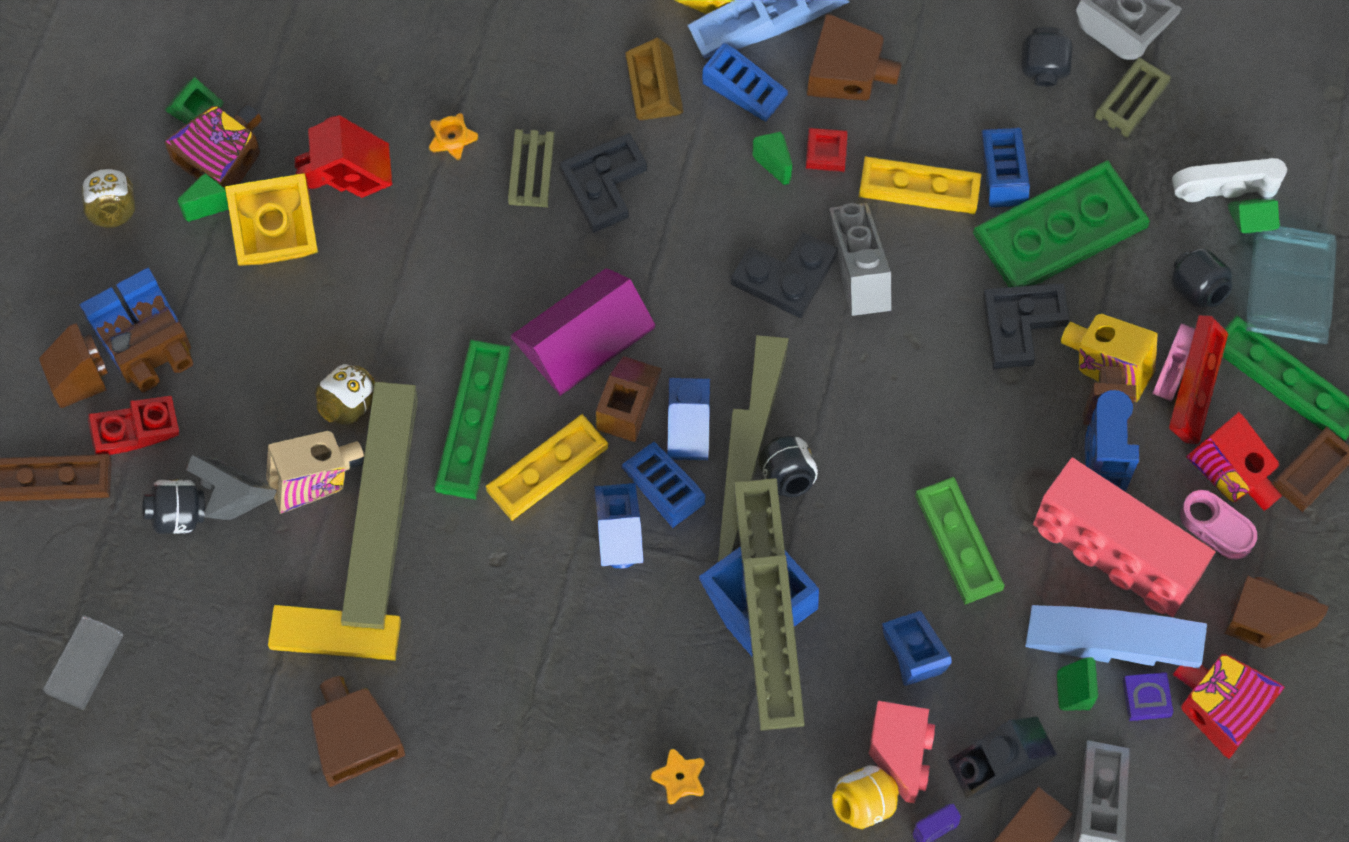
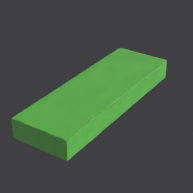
[915,477,1005,605]

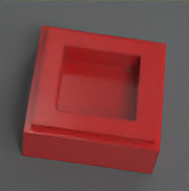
[806,128,848,172]

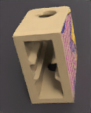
[266,431,364,514]

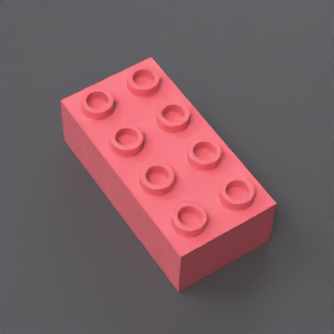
[1033,457,1216,618]

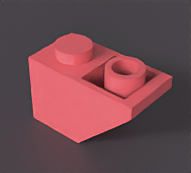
[869,701,935,803]

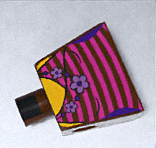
[164,104,262,190]

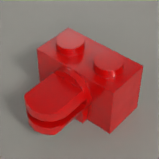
[294,115,392,198]

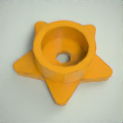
[429,113,478,159]
[651,749,705,804]

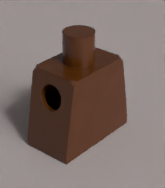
[807,14,902,101]
[311,676,406,787]

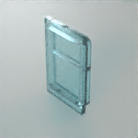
[1246,226,1337,344]

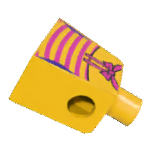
[1061,314,1158,402]

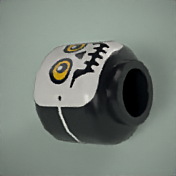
[759,436,818,498]
[142,480,205,534]

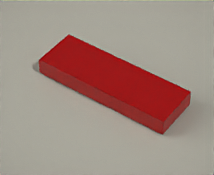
[1169,315,1228,444]

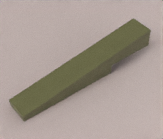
[718,335,789,562]
[341,382,418,629]
[734,478,805,730]

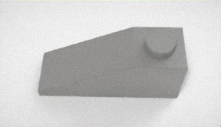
[1073,740,1130,842]

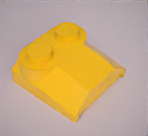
[225,174,318,266]

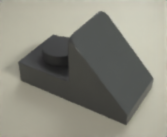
[186,455,277,520]

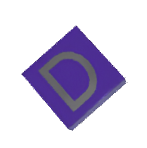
[1122,672,1174,721]
[912,804,961,842]

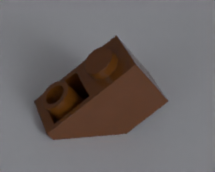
[39,323,109,408]
[596,356,662,442]
[1224,576,1329,649]

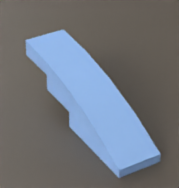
[688,0,849,59]
[1025,605,1207,669]

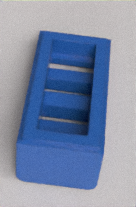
[702,43,788,122]
[982,128,1030,207]
[622,442,705,528]

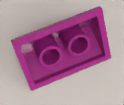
[511,268,655,396]

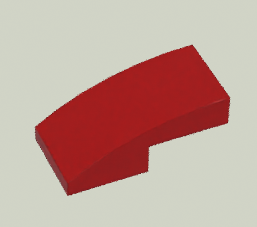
[88,395,179,455]

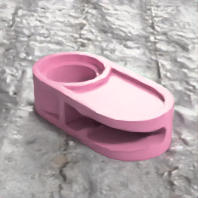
[1152,323,1195,401]
[1180,490,1257,560]

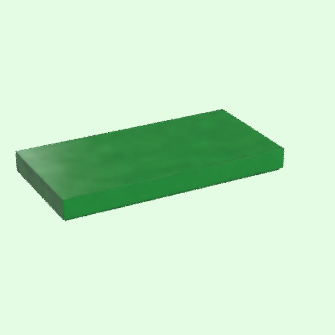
[973,160,1150,287]

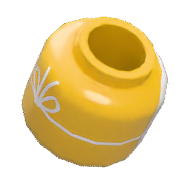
[832,765,898,829]

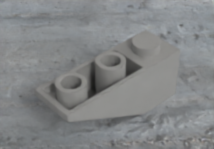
[829,203,891,316]

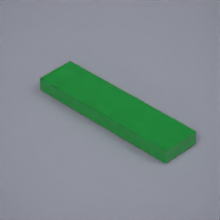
[1222,315,1349,442]
[435,339,511,500]

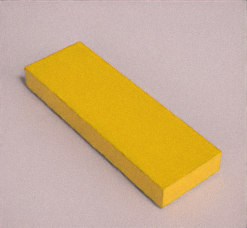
[859,156,981,214]
[486,414,608,521]
[268,605,401,661]

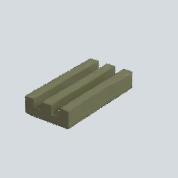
[1095,57,1171,137]
[508,129,555,207]

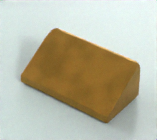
[625,37,683,120]

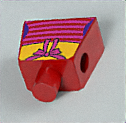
[1186,412,1283,511]
[1173,654,1285,759]

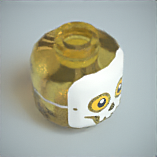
[81,169,135,228]
[315,364,375,425]

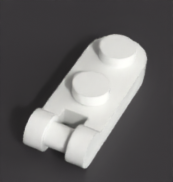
[1172,158,1287,202]

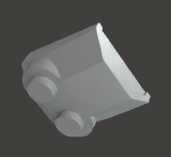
[1076,0,1182,59]

